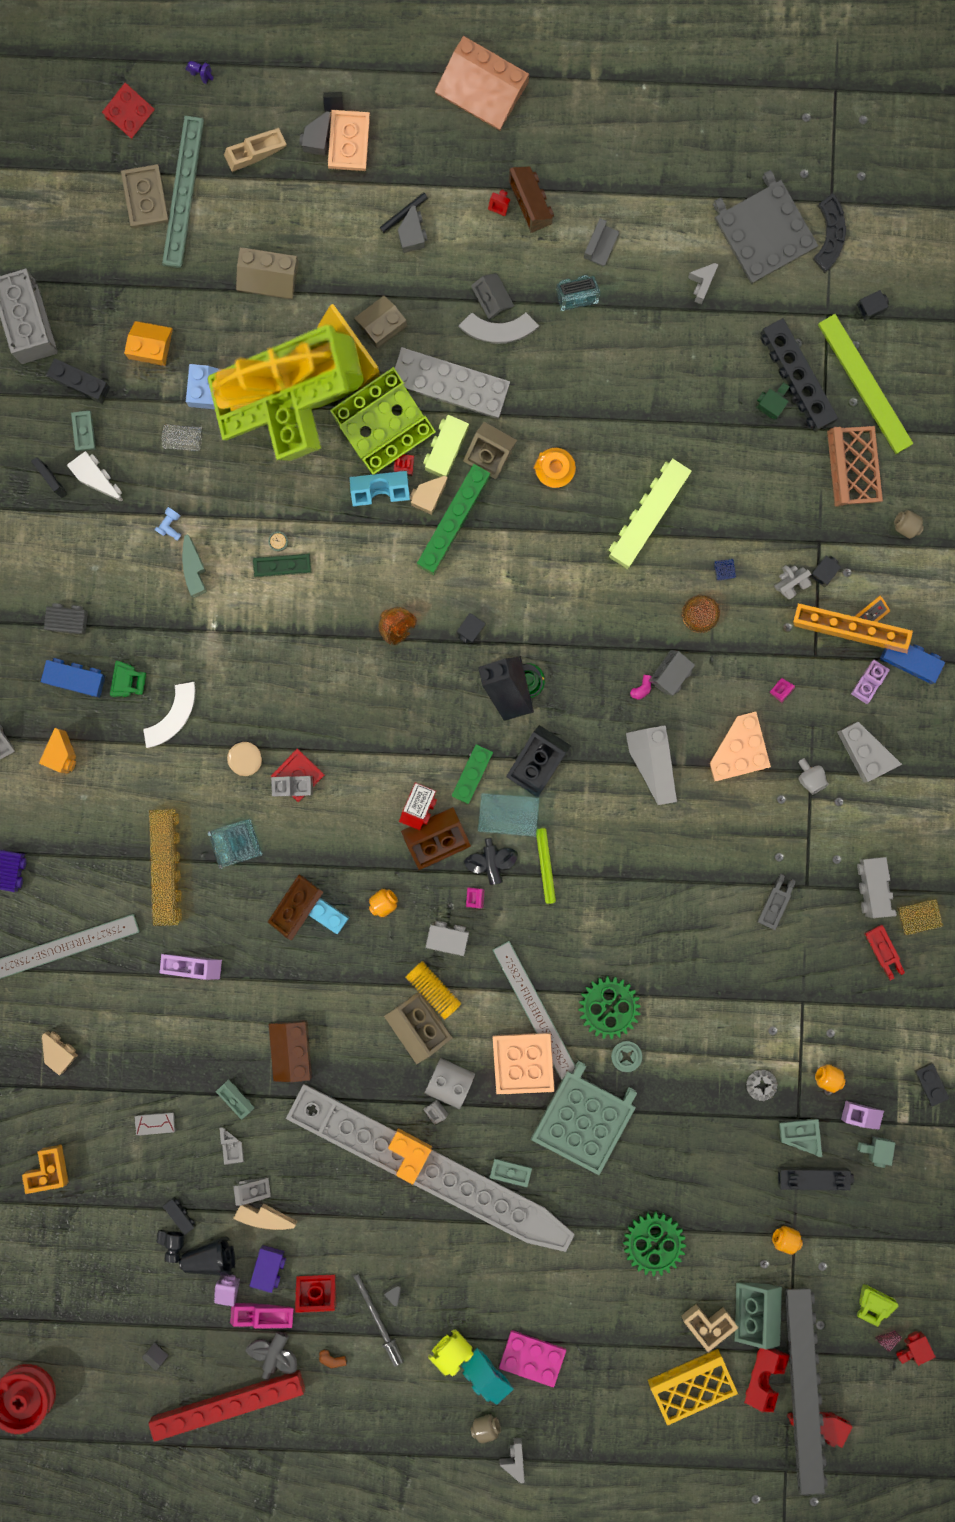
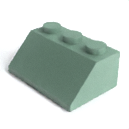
[735,1282,782,1349]

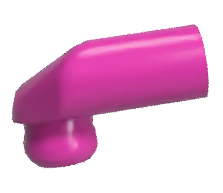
[630,675,652,700]

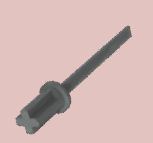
[354,1274,404,1366]

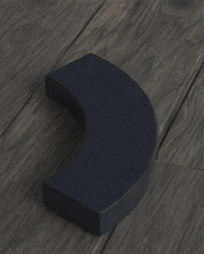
[813,193,846,273]

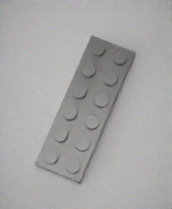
[395,347,510,419]

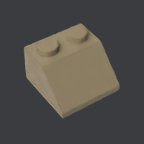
[354,296,407,349]
[463,422,517,479]

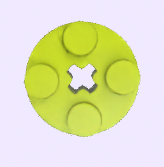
[428,1329,474,1376]

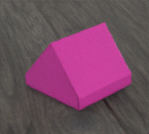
[770,678,795,703]
[466,888,485,908]

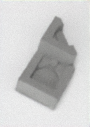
[220,1128,244,1165]

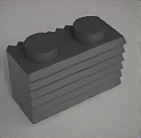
[44,603,88,635]

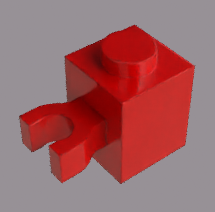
[896,1331,936,1366]

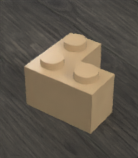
[681,1304,738,1352]

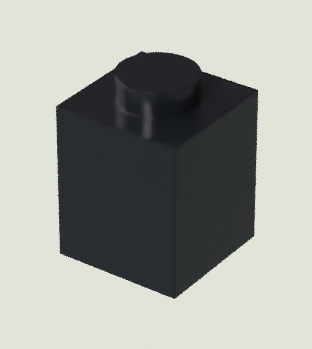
[856,290,889,321]
[810,556,841,587]
[457,613,486,644]

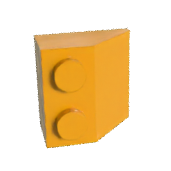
[124,321,173,366]
[39,728,76,774]

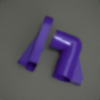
[185,61,214,84]

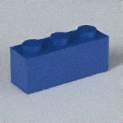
[880,644,945,684]
[41,658,106,698]

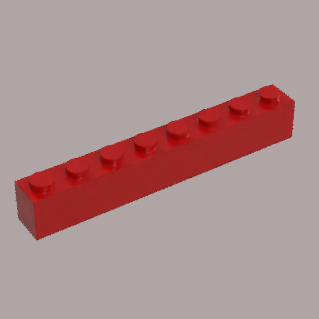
[148,1370,305,1442]

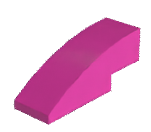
[230,1303,294,1328]

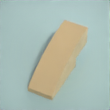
[224,128,287,171]
[233,1203,297,1230]

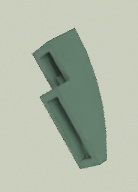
[182,534,207,598]

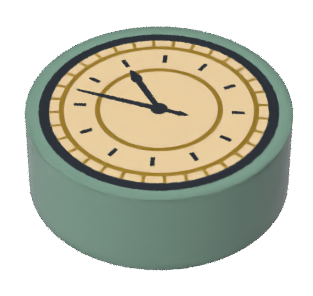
[268,532,288,552]

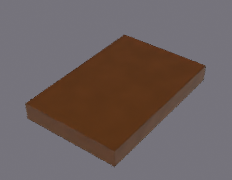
[268,874,323,941]

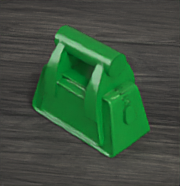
[110,661,146,697]

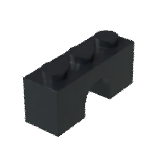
[46,358,110,404]

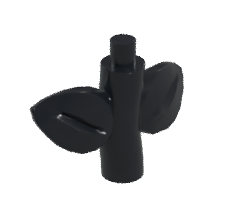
[464,838,518,885]

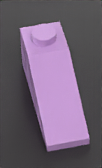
[160,954,222,980]

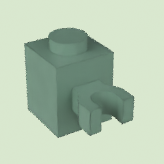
[857,1136,895,1168]

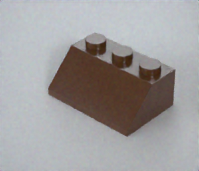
[509,166,554,233]
[401,807,471,870]
[269,1020,312,1082]

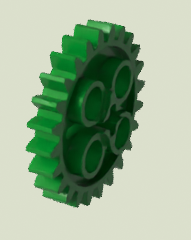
[578,976,641,1040]
[623,1211,686,1276]

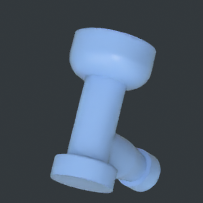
[155,507,181,541]

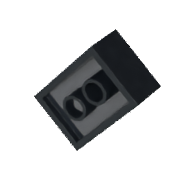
[478,656,534,721]
[506,725,571,798]

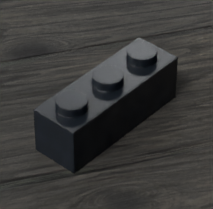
[162,1197,196,1235]

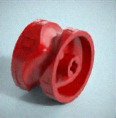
[0,1364,56,1434]

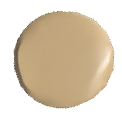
[227,741,262,776]

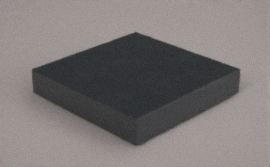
[31,457,67,498]

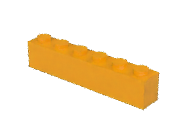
[793,603,913,653]

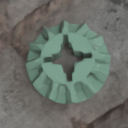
[611,1041,642,1072]

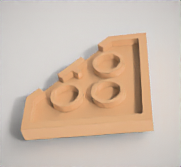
[709,712,771,782]

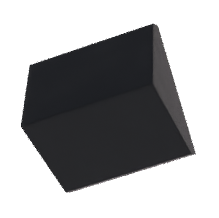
[323,92,343,112]

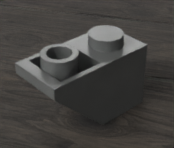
[398,206,428,253]

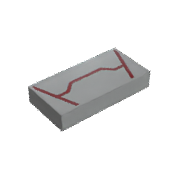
[135,1112,176,1135]

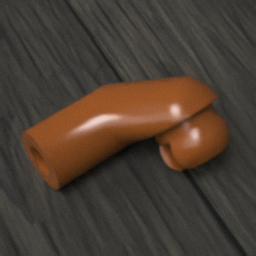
[319,1350,347,1368]

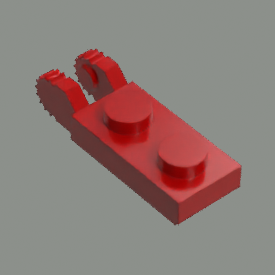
[864,925,905,981]

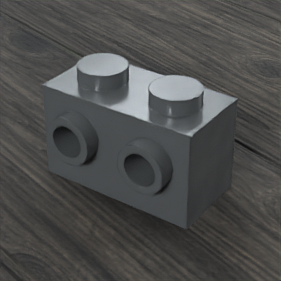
[649,650,695,696]

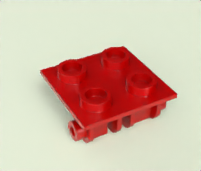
[102,83,155,139]

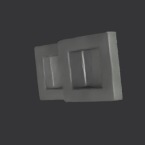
[271,776,313,797]

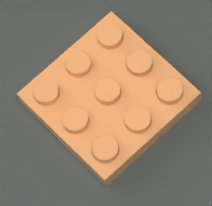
[493,1033,555,1094]

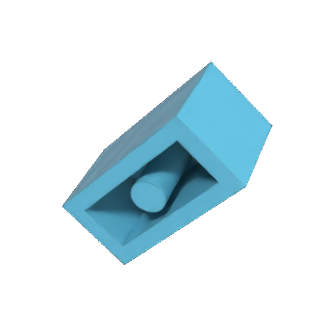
[309,898,350,934]

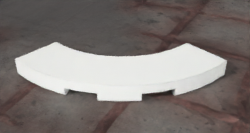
[143,682,195,748]

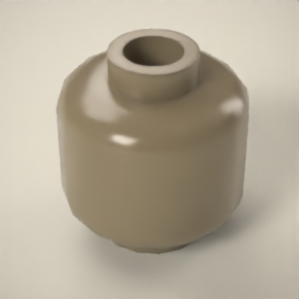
[894,510,924,538]
[471,1414,501,1444]

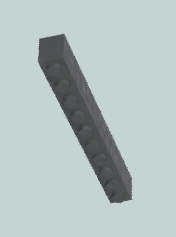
[785,1288,828,1495]

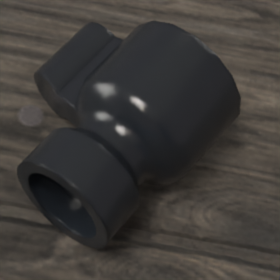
[157,1230,185,1263]

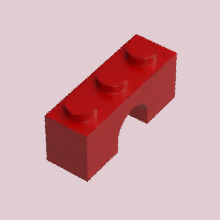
[744,1348,790,1412]

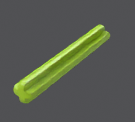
[536,828,556,904]

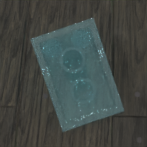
[478,793,539,837]

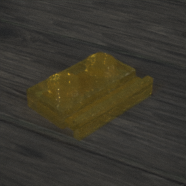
[898,899,943,935]

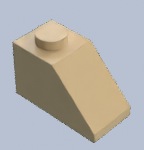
[410,476,448,515]

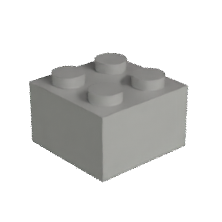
[426,921,469,956]

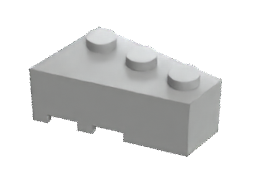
[837,722,902,783]
[857,857,896,918]

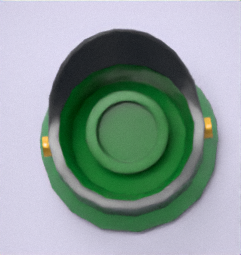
[523,663,545,698]

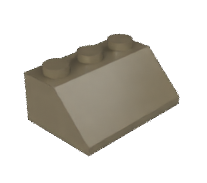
[236,247,299,300]
[384,991,452,1064]

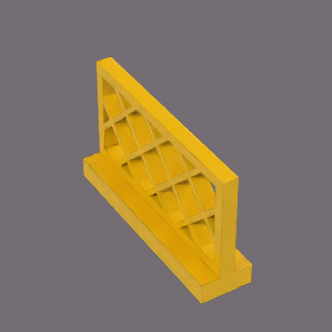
[648,1349,738,1426]

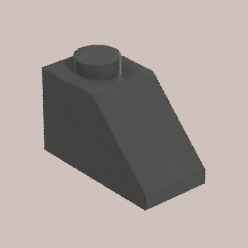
[299,112,331,156]

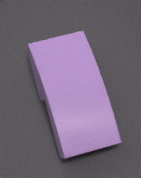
[851,659,889,704]

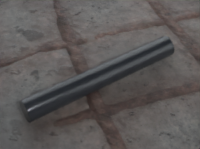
[379,192,428,234]

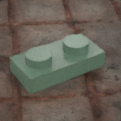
[71,410,96,452]
[216,1080,254,1120]
[490,1158,532,1187]

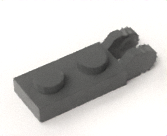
[757,874,796,930]

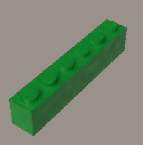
[417,464,490,576]

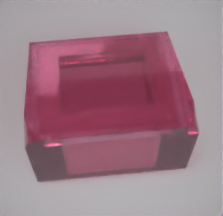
[875,1331,902,1352]

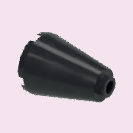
[179,1236,236,1276]

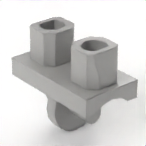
[774,565,812,599]

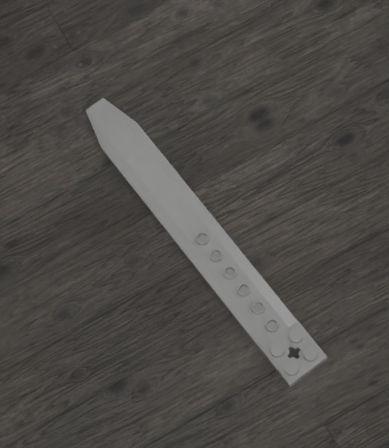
[286,1083,575,1252]

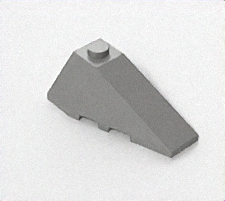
[626,726,677,805]

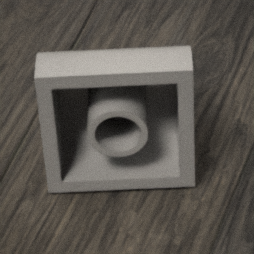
[424,1058,475,1109]

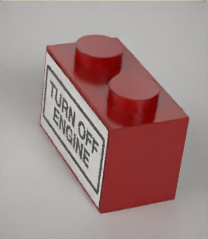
[399,783,437,830]

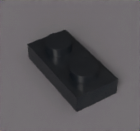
[915,1063,950,1107]

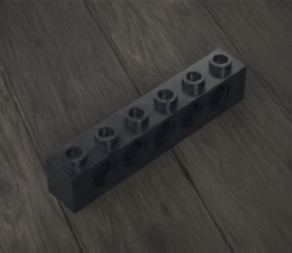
[760,318,838,432]

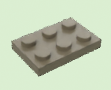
[121,164,169,228]

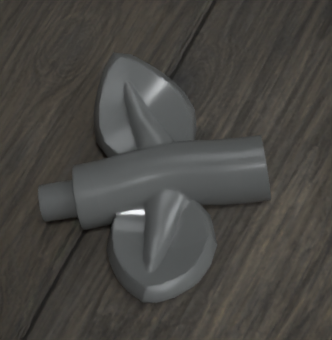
[245,1331,297,1380]

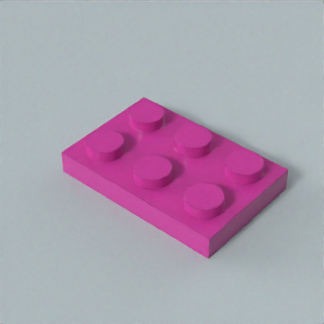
[499,1330,566,1388]

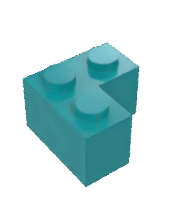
[460,1348,514,1405]

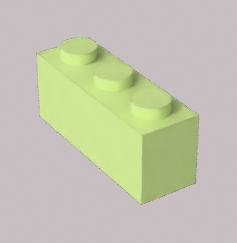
[423,415,469,477]

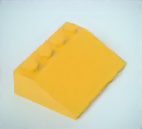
[317,304,380,390]

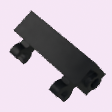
[778,1167,854,1191]

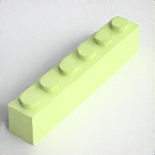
[608,458,691,569]

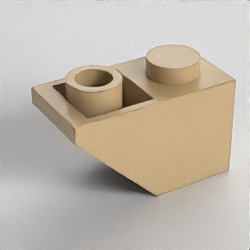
[42,1031,78,1075]

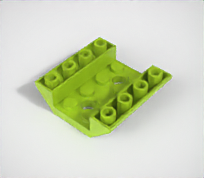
[330,367,436,475]

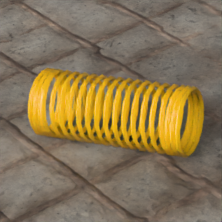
[405,961,461,1020]

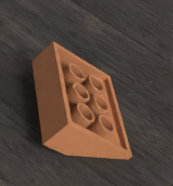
[435,36,529,130]

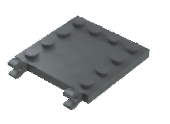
[713,170,818,284]

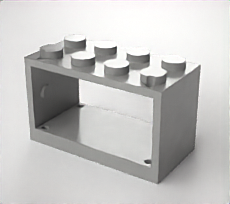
[0,269,58,364]

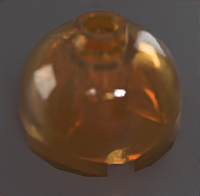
[681,595,720,633]
[378,607,416,645]

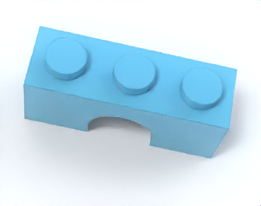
[350,471,410,506]

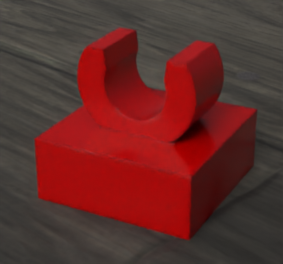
[488,189,511,216]
[394,455,414,476]

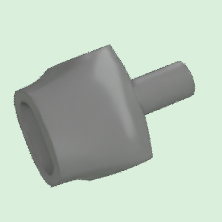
[798,758,829,795]

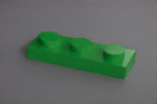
[451,744,493,804]

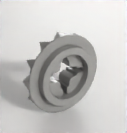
[746,1070,778,1101]

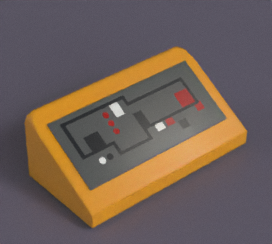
[854,595,890,622]

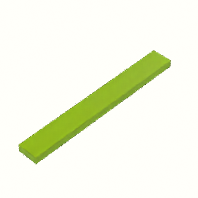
[818,314,913,454]

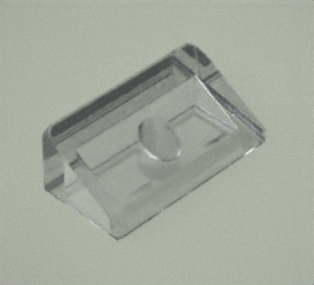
[161,424,202,451]

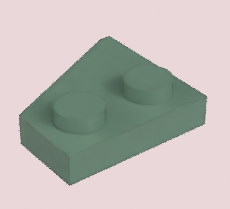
[779,1118,822,1157]

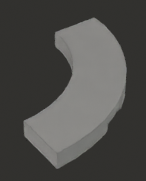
[459,312,539,344]

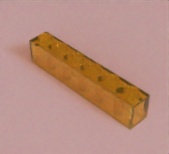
[149,809,182,926]

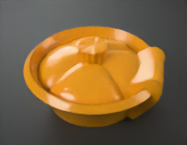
[533,448,576,488]

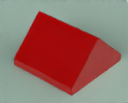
[295,1275,336,1313]

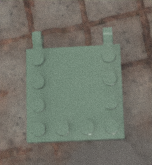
[531,1060,637,1175]

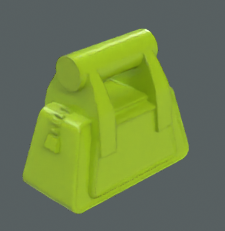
[857,1284,898,1327]

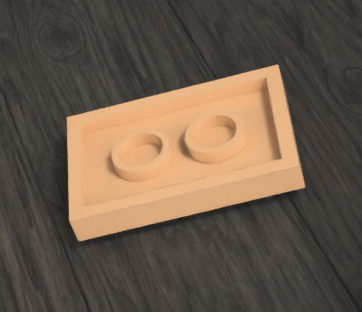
[328,110,370,171]

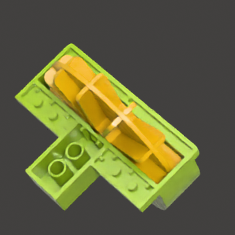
[208,325,364,461]

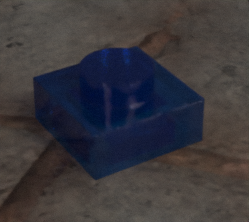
[714,559,736,581]

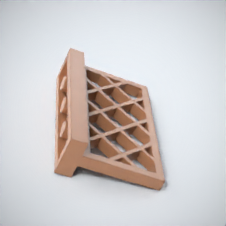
[827,426,883,507]

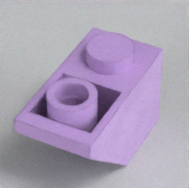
[841,1101,884,1130]
[214,1275,240,1307]

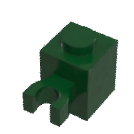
[757,382,790,420]

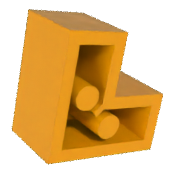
[388,1128,432,1184]
[22,1145,69,1194]

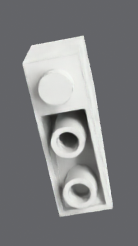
[67,451,123,501]

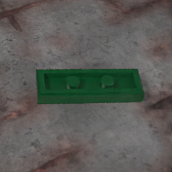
[253,554,312,578]

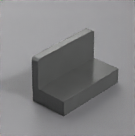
[584,218,619,267]
[471,273,514,319]

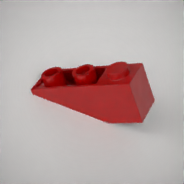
[787,1412,852,1448]

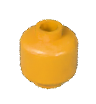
[369,889,398,917]
[815,1064,845,1093]
[772,1226,803,1255]

